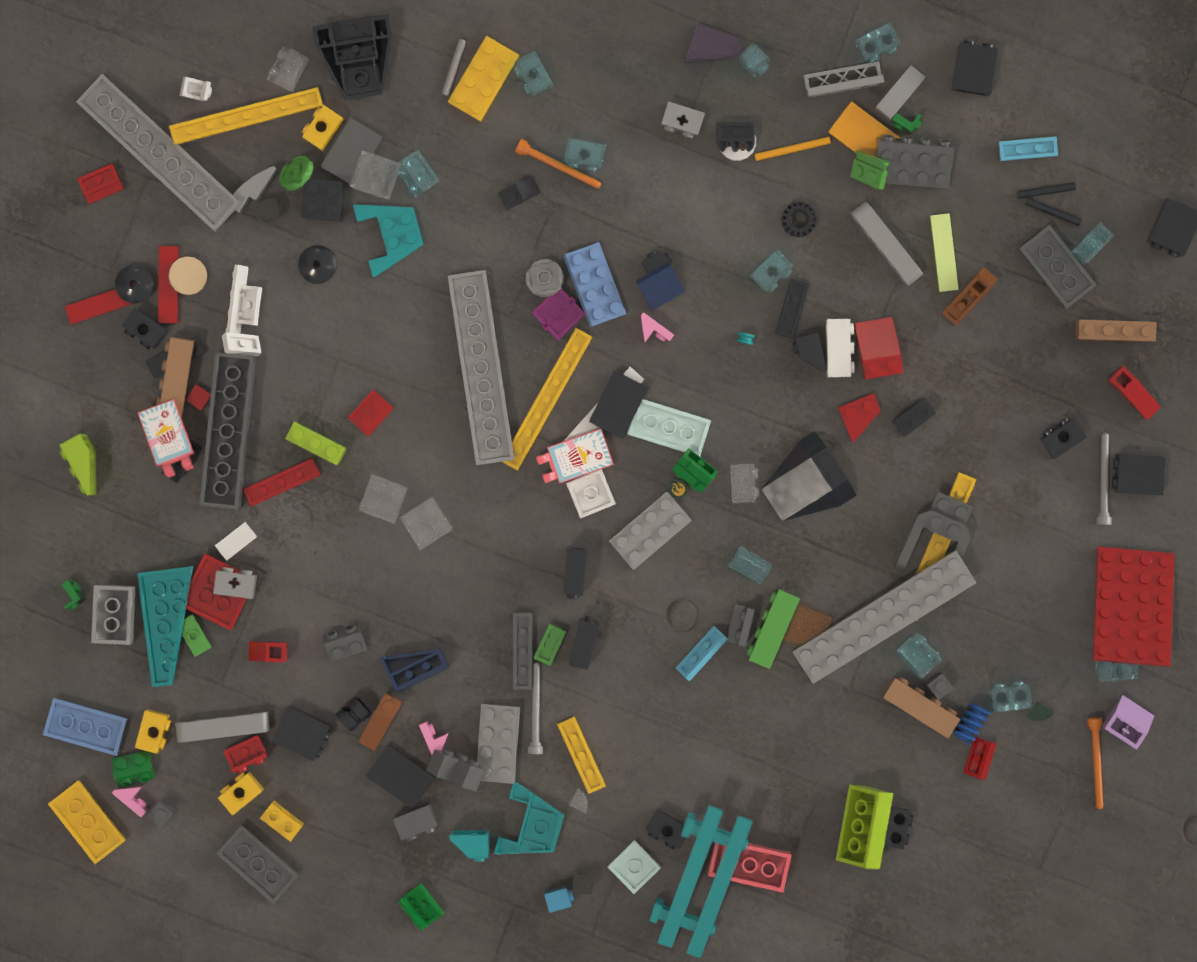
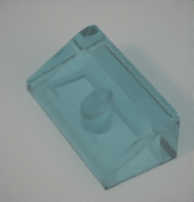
[728,546,773,585]

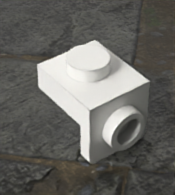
[179,77,212,101]

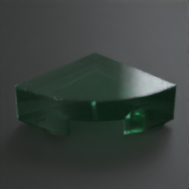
[1027,702,1054,721]

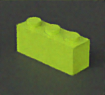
[285,422,347,465]

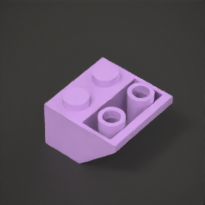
[1101,695,1154,749]

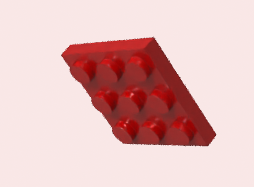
[186,553,257,631]

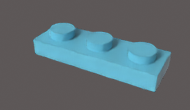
[998,137,1058,161]
[676,626,728,681]

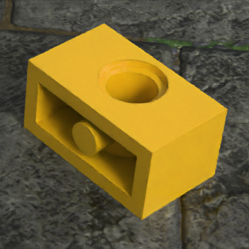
[302,105,344,151]
[135,709,171,754]
[218,772,264,816]
[260,801,304,842]

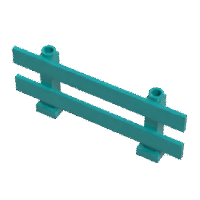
[649,805,753,958]

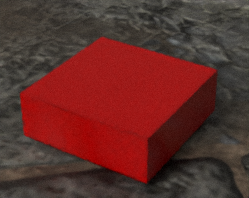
[186,384,211,411]

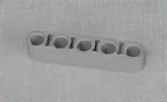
[850,201,923,286]
[175,712,271,743]

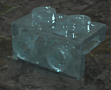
[895,632,942,679]

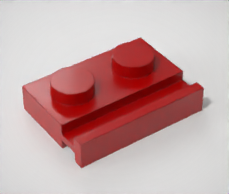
[77,163,125,205]
[348,390,394,437]

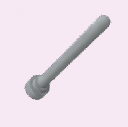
[1096,433,1112,525]
[528,662,543,754]

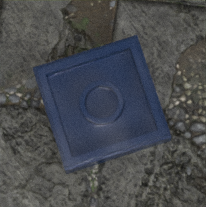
[636,262,685,311]

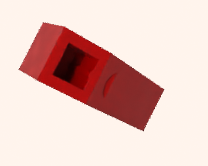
[1106,366,1161,420]

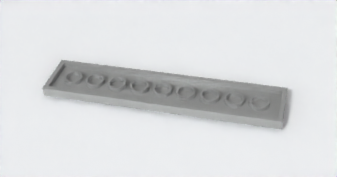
[76,74,241,232]
[448,270,515,466]
[792,550,976,684]

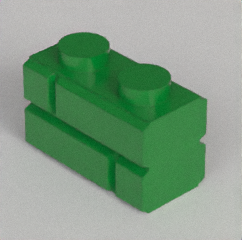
[672,448,719,493]

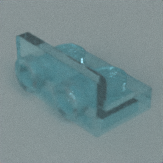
[395,150,440,198]

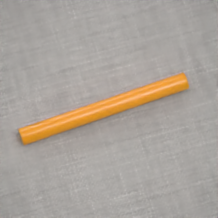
[754,136,831,161]

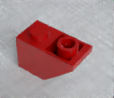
[249,641,288,662]

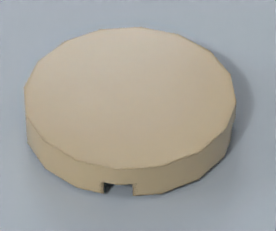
[168,257,207,295]

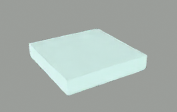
[607,840,661,894]

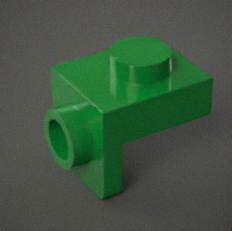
[890,113,922,134]
[61,579,84,610]

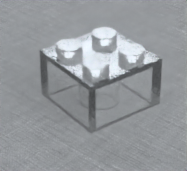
[349,150,401,200]
[358,474,409,524]
[400,497,454,550]

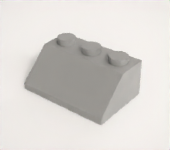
[91,585,136,645]

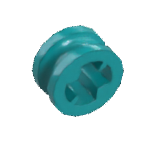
[736,332,755,345]

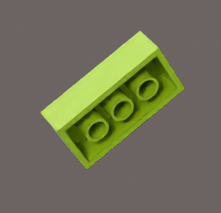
[836,784,893,869]

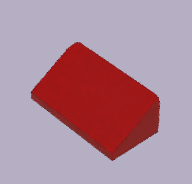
[963,737,996,780]

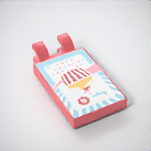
[138,399,194,478]
[536,428,614,484]

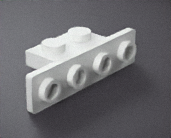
[225,265,262,334]

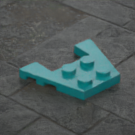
[353,205,424,278]
[494,781,564,855]

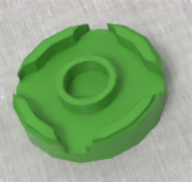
[279,156,314,191]

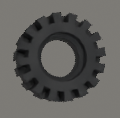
[781,202,817,237]

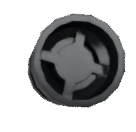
[335,696,372,732]

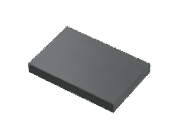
[321,117,383,187]

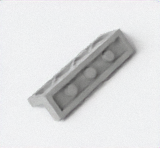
[803,61,884,98]

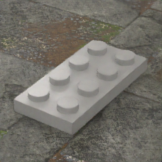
[609,492,692,570]
[477,703,520,784]

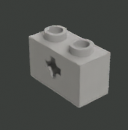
[661,101,705,139]
[213,567,257,599]

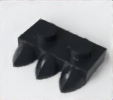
[716,122,755,152]

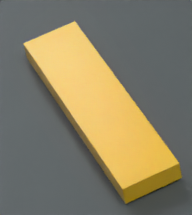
[557,716,606,794]

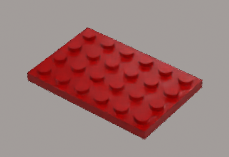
[1092,547,1175,667]

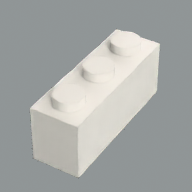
[826,319,854,378]

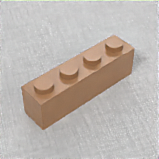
[1075,320,1156,342]
[156,336,195,417]
[882,677,960,738]

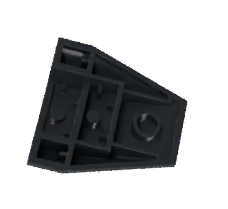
[312,14,392,100]
[761,431,857,521]

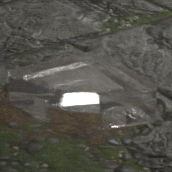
[569,788,588,814]

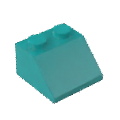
[449,830,490,862]

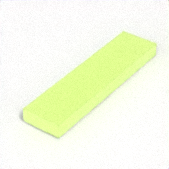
[930,213,959,292]

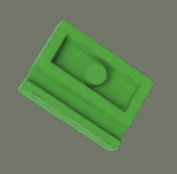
[850,150,889,190]

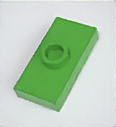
[182,614,212,657]
[534,623,567,666]

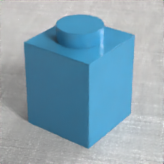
[544,885,574,913]

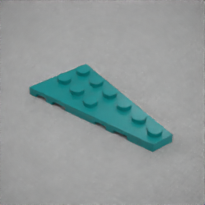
[137,566,193,687]

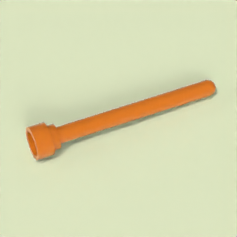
[515,139,601,188]
[1087,717,1104,809]

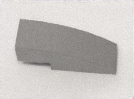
[875,65,925,121]
[233,166,278,214]

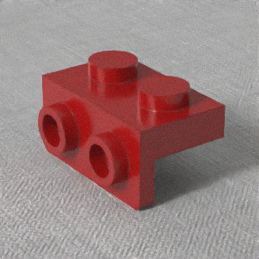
[223,734,268,774]

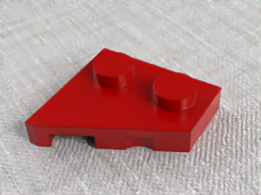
[838,393,881,442]

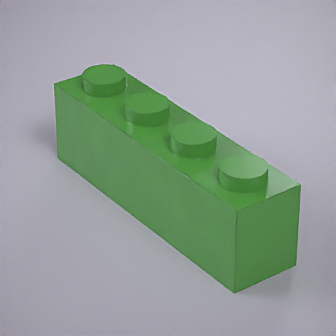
[746,589,800,669]

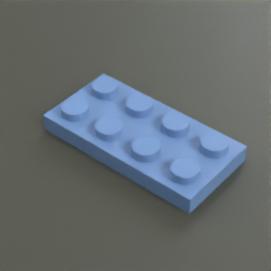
[563,242,626,327]
[43,698,128,756]

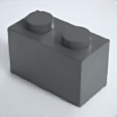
[393,803,438,842]

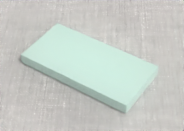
[627,399,711,456]

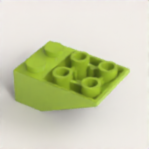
[59,434,96,496]

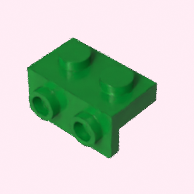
[111,751,156,787]
[398,883,444,931]

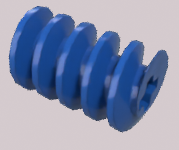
[953,704,992,746]

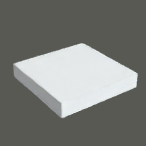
[566,469,616,519]

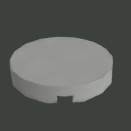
[526,259,564,297]

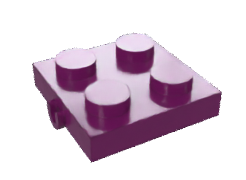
[532,289,585,340]

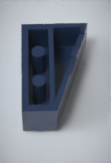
[379,649,450,693]

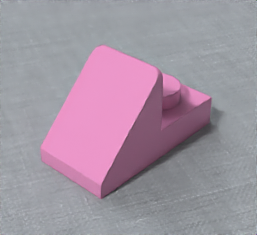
[641,312,674,343]
[419,721,449,754]
[112,785,149,817]

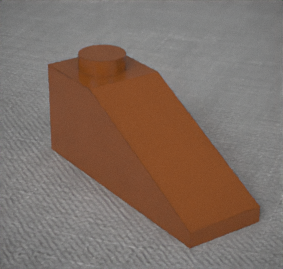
[942,267,997,325]
[358,692,403,751]

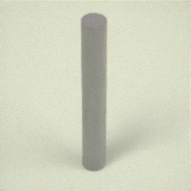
[441,39,466,96]

